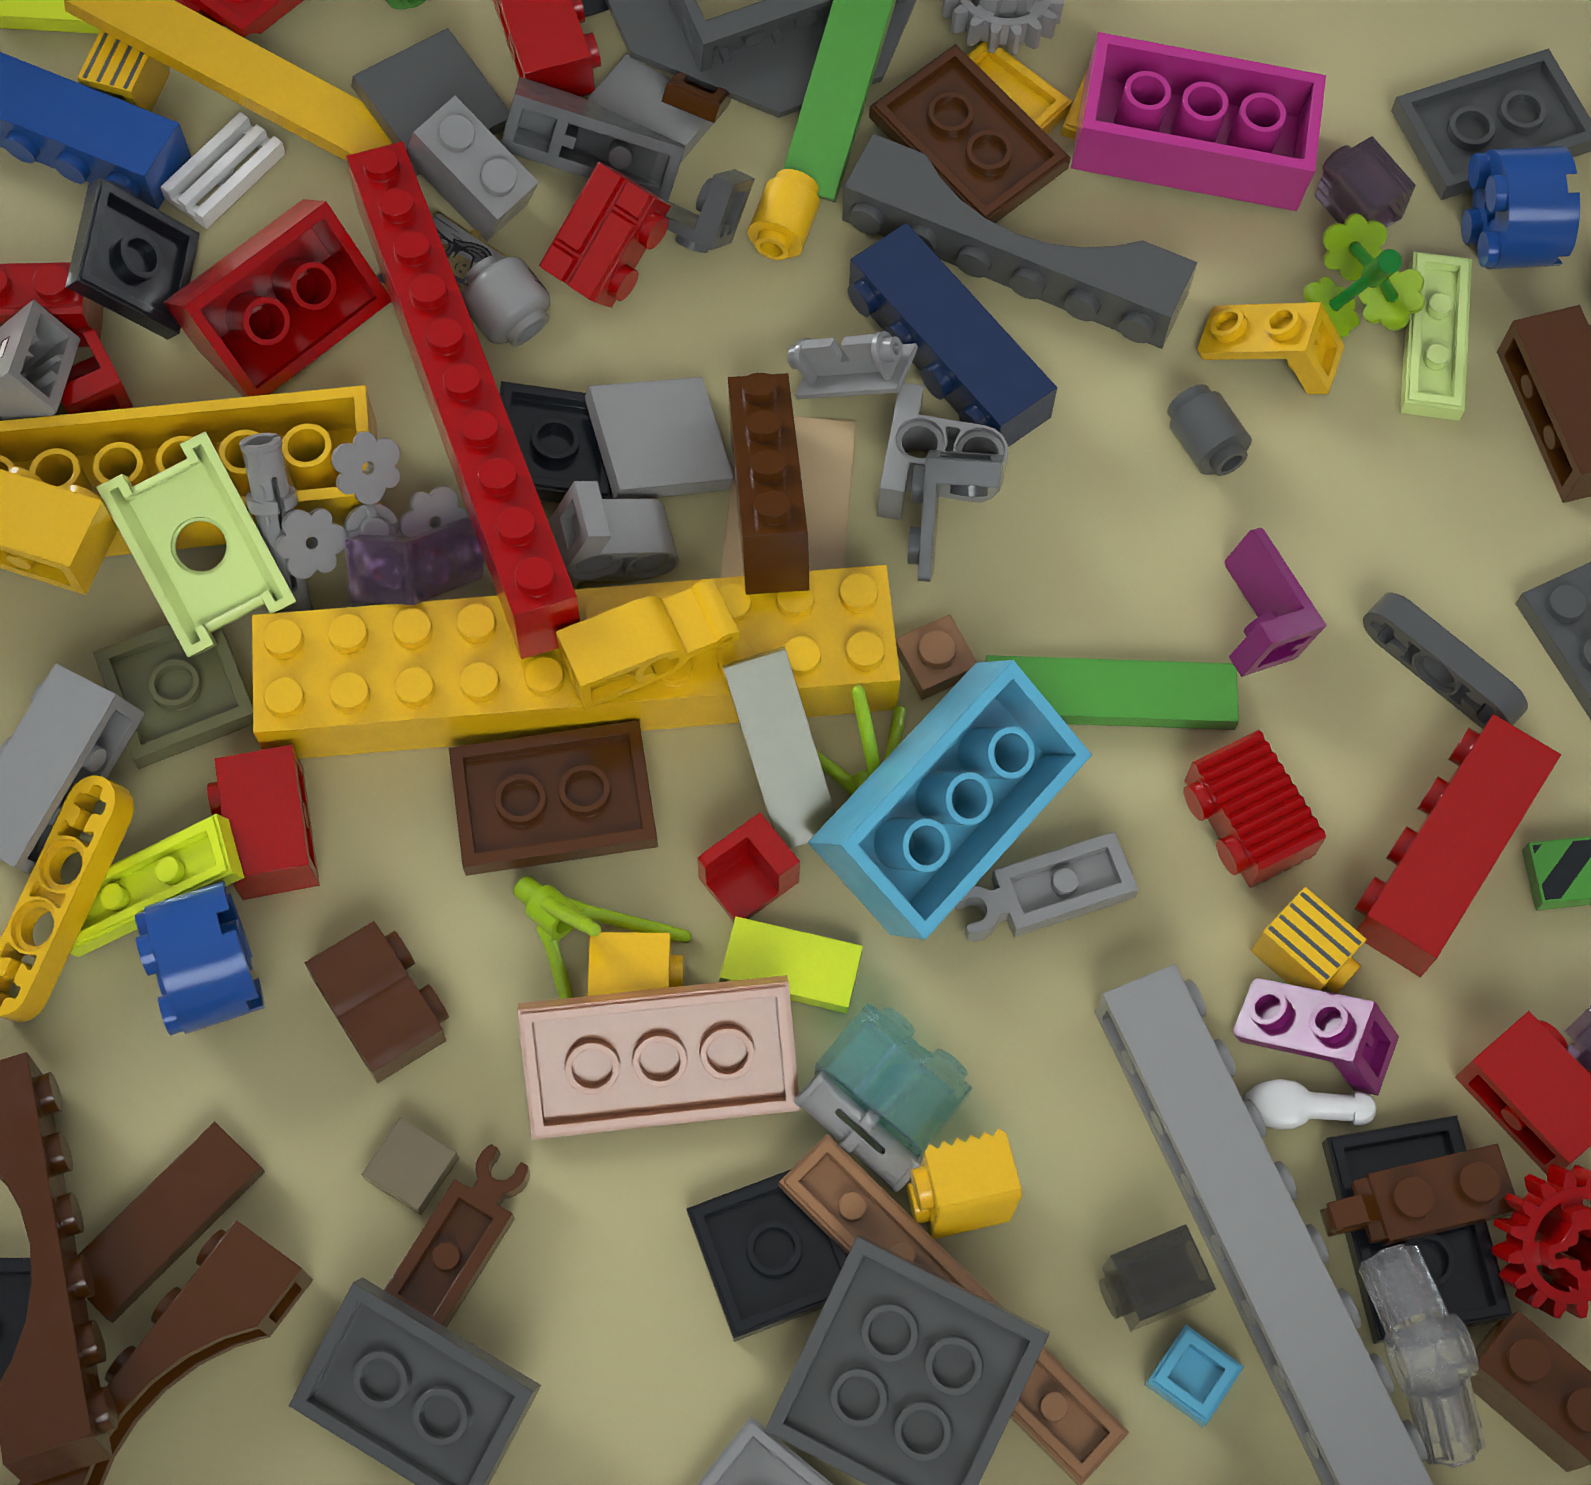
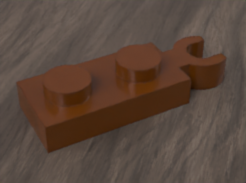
[384,1144,530,1328]

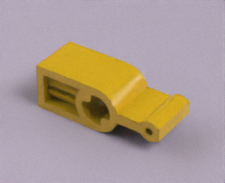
[555,578,740,710]

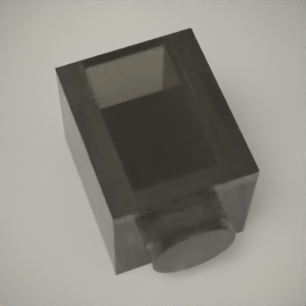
[1099,1224,1216,1332]

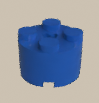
[1461,146,1580,270]
[135,881,265,1036]

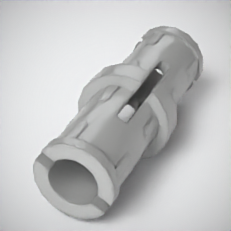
[794,1070,922,1193]

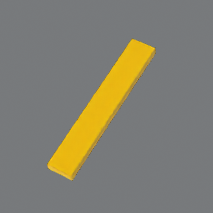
[64,0,393,162]

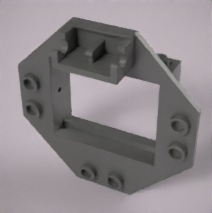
[605,0,917,118]

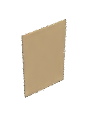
[721,416,856,578]

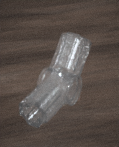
[1359,1244,1485,1468]

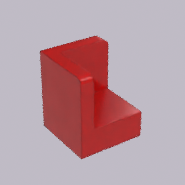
[61,328,134,414]
[697,812,800,922]

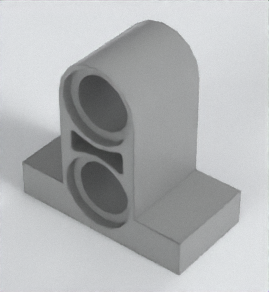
[877,382,1008,520]
[548,481,679,589]

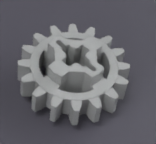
[941,0,1065,55]

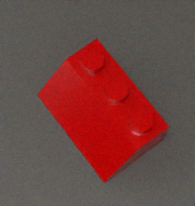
[163,199,392,397]

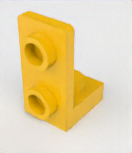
[1197,302,1345,394]

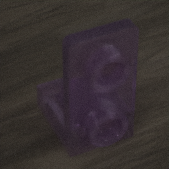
[345,517,485,605]

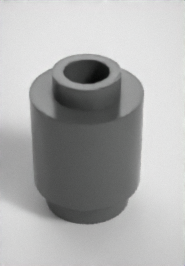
[1167,384,1252,476]

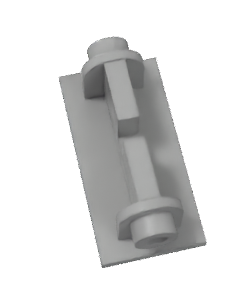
[787,331,918,400]

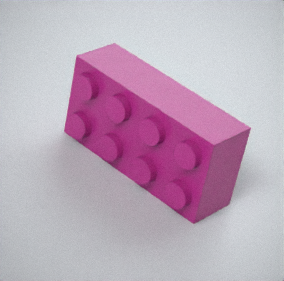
[1071,32,1326,211]

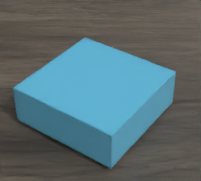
[1144,1325,1244,1427]

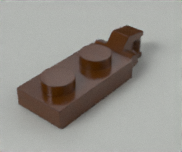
[1320,1143,1515,1246]

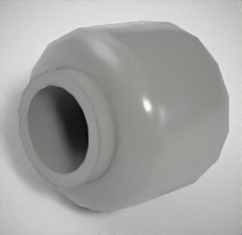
[462,256,550,347]

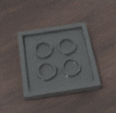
[765,1235,1050,1485]

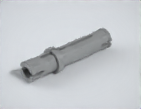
[239,433,314,613]

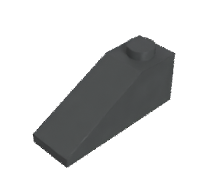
[501,77,685,203]

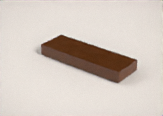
[78,1121,265,1323]

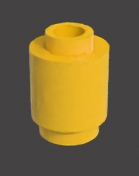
[747,169,820,260]

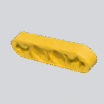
[0,775,134,1023]

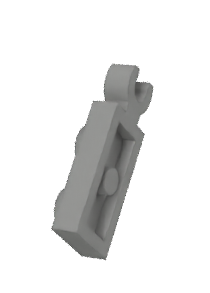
[954,831,1139,941]

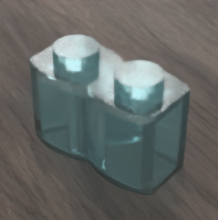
[814,1003,972,1156]

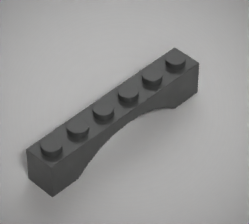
[842,134,1198,349]

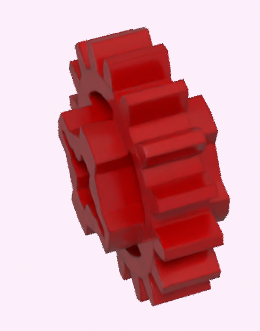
[1491,1164,1591,1319]

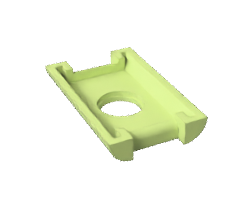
[96,431,297,658]

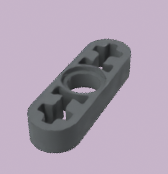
[1363,593,1528,729]

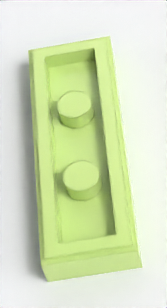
[1400,251,1472,421]

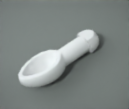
[1243,1079,1377,1130]

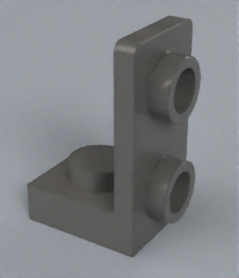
[665,169,755,253]
[907,450,1004,582]

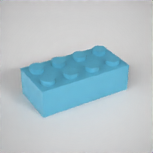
[808,660,1092,940]

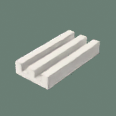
[160,112,286,229]

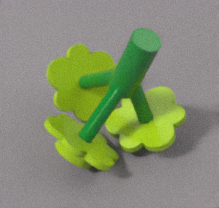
[1303,213,1425,339]

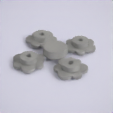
[275,431,469,607]

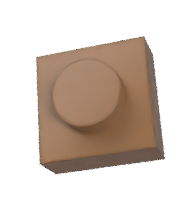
[896,614,977,700]

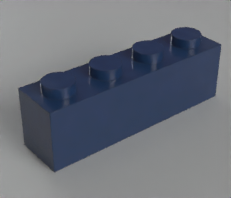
[847,223,1058,447]

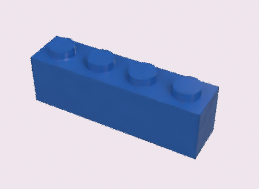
[0,52,191,210]

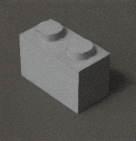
[407,95,539,242]

